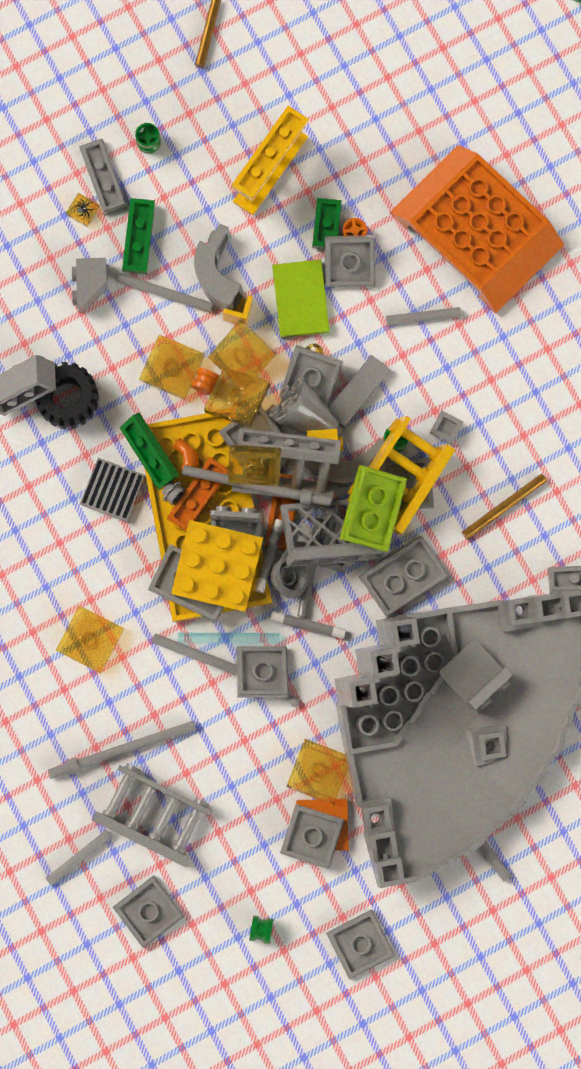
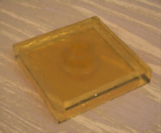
[208,320,277,391]
[139,334,205,400]
[204,367,270,428]
[228,445,281,486]
[56,606,124,674]
[286,739,348,805]

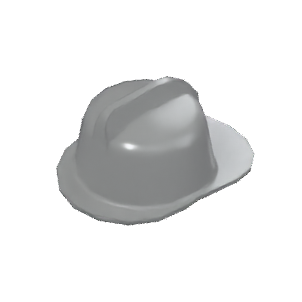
[270,542,317,598]

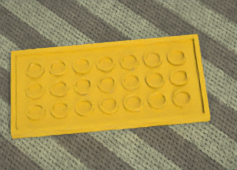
[145,408,272,622]

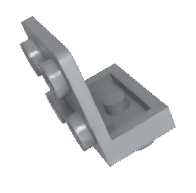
[210,506,262,537]
[439,640,513,710]

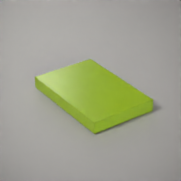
[272,259,330,338]
[339,465,407,552]

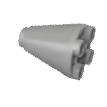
[270,378,342,436]

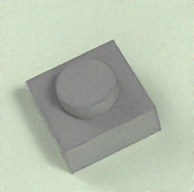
[429,410,464,445]

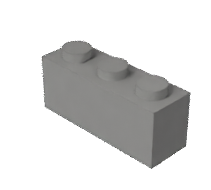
[0,355,56,416]

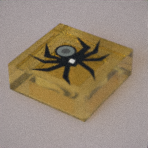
[66,193,100,227]

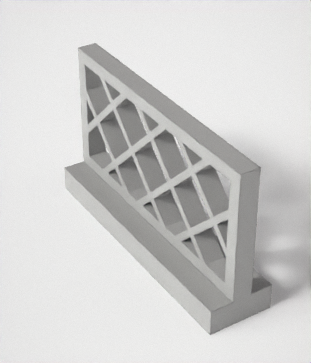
[280,500,391,567]

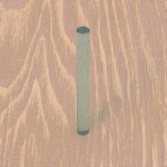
[178,632,280,643]

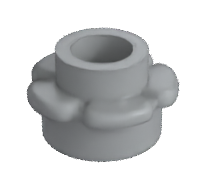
[162,482,185,505]

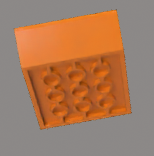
[390,145,565,314]

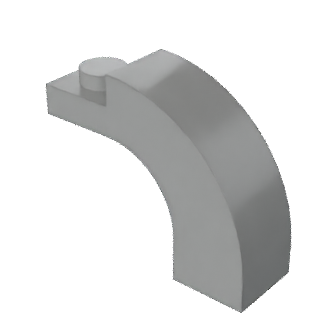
[194,223,244,311]
[304,438,384,487]

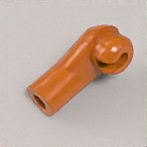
[172,438,199,471]

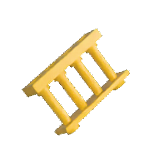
[231,105,309,216]
[347,416,455,534]

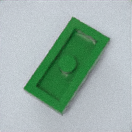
[312,198,342,249]

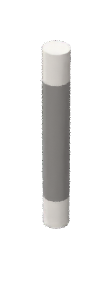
[254,519,283,593]
[270,611,346,639]

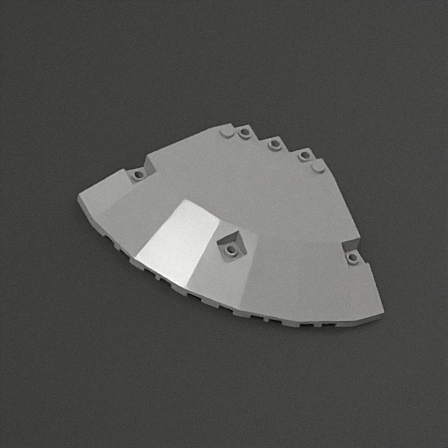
[335,589,581,888]

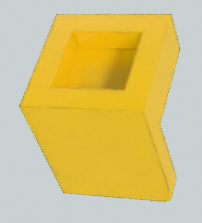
[222,295,253,326]

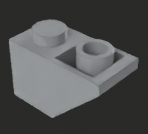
[72,258,108,313]

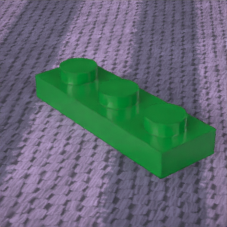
[122,198,155,274]
[119,413,179,490]

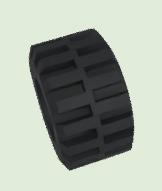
[35,362,99,429]

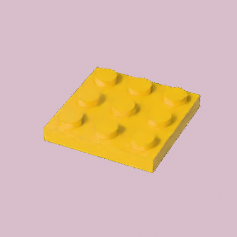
[171,520,264,612]

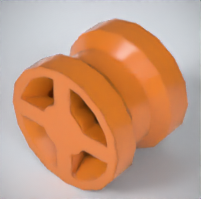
[342,218,367,236]
[191,367,221,396]

